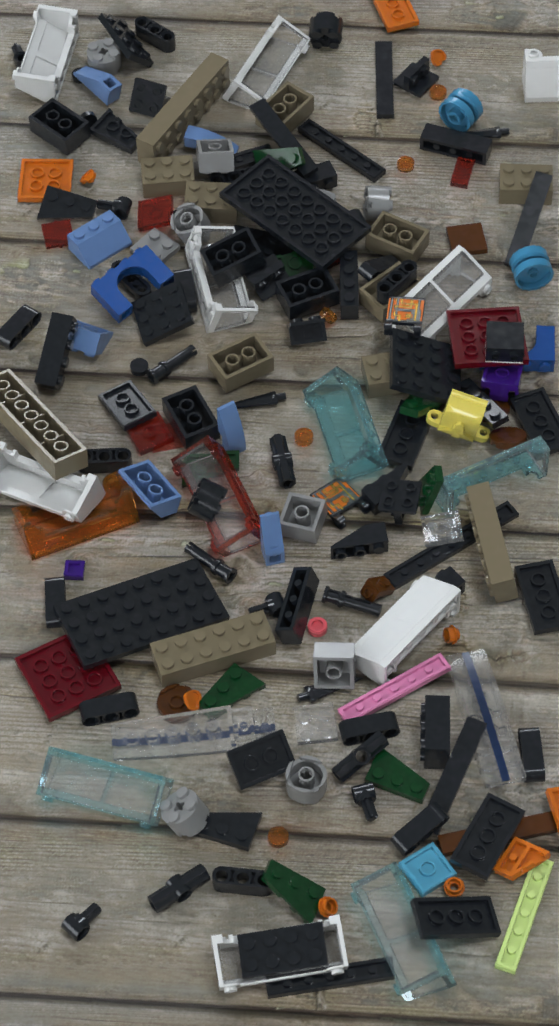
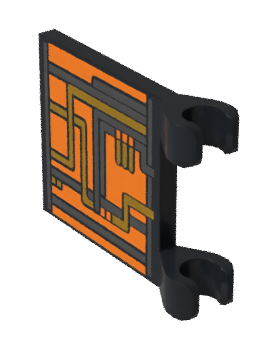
[384,296,426,338]
[310,476,371,529]

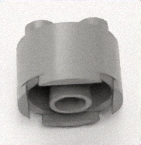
[87,38,122,76]
[363,185,393,221]
[170,202,211,244]
[286,756,327,804]
[160,787,209,837]

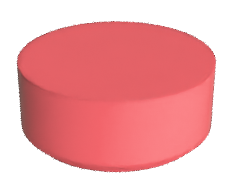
[308,617,327,637]

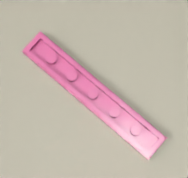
[337,653,451,720]

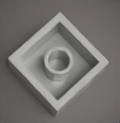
[196,138,234,174]
[280,492,328,544]
[313,642,356,689]

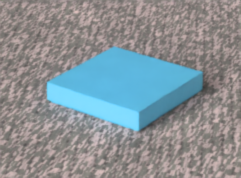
[398,842,457,898]

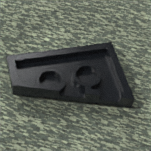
[90,108,137,154]
[37,185,98,220]
[195,812,262,852]

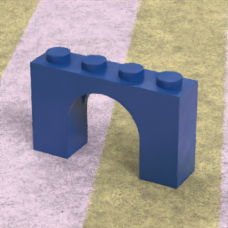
[91,245,174,323]
[480,325,555,372]

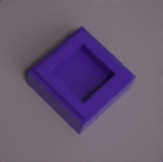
[64,560,85,581]

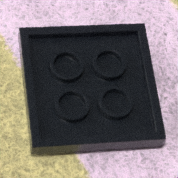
[131,280,195,347]

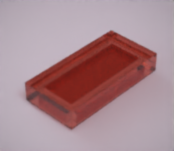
[450,157,475,189]

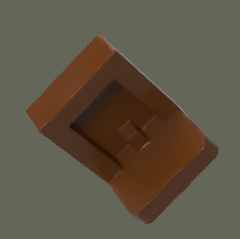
[360,576,395,603]

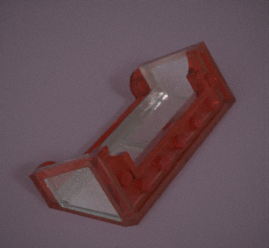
[171,435,260,557]

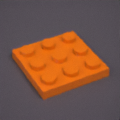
[17,159,74,202]

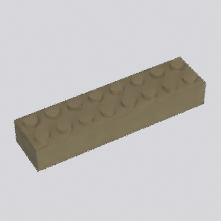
[136,52,230,163]
[0,369,88,481]

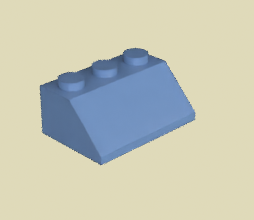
[67,210,132,270]
[72,320,114,357]
[118,459,182,518]

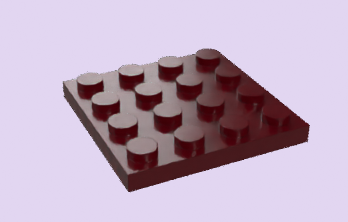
[446,306,529,369]
[14,634,122,722]

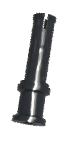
[146,345,197,384]
[184,541,237,584]
[322,586,382,617]

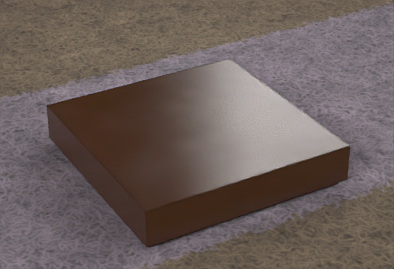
[446,222,488,256]

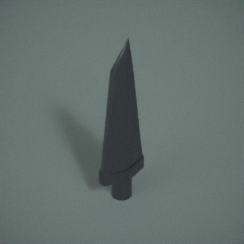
[466,126,509,138]
[235,391,286,409]
[297,677,363,703]

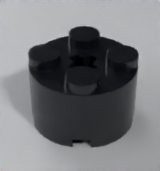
[309,11,343,49]
[187,477,228,523]

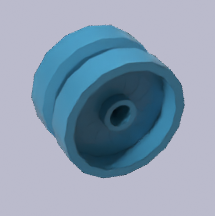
[439,88,483,132]
[509,245,554,291]

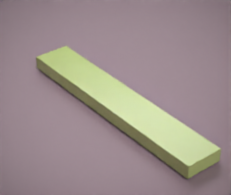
[494,860,554,975]

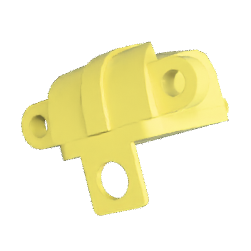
[426,389,490,443]

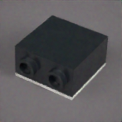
[485,321,524,364]

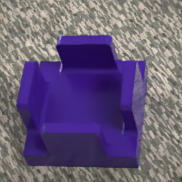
[481,365,524,402]

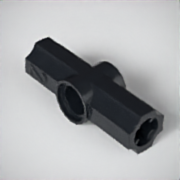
[269,434,296,489]
[331,730,389,783]
[147,864,210,913]

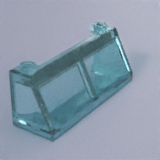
[303,366,389,482]

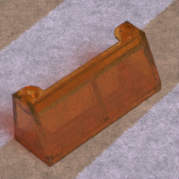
[11,471,140,561]

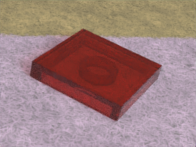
[138,194,173,232]
[126,411,175,456]

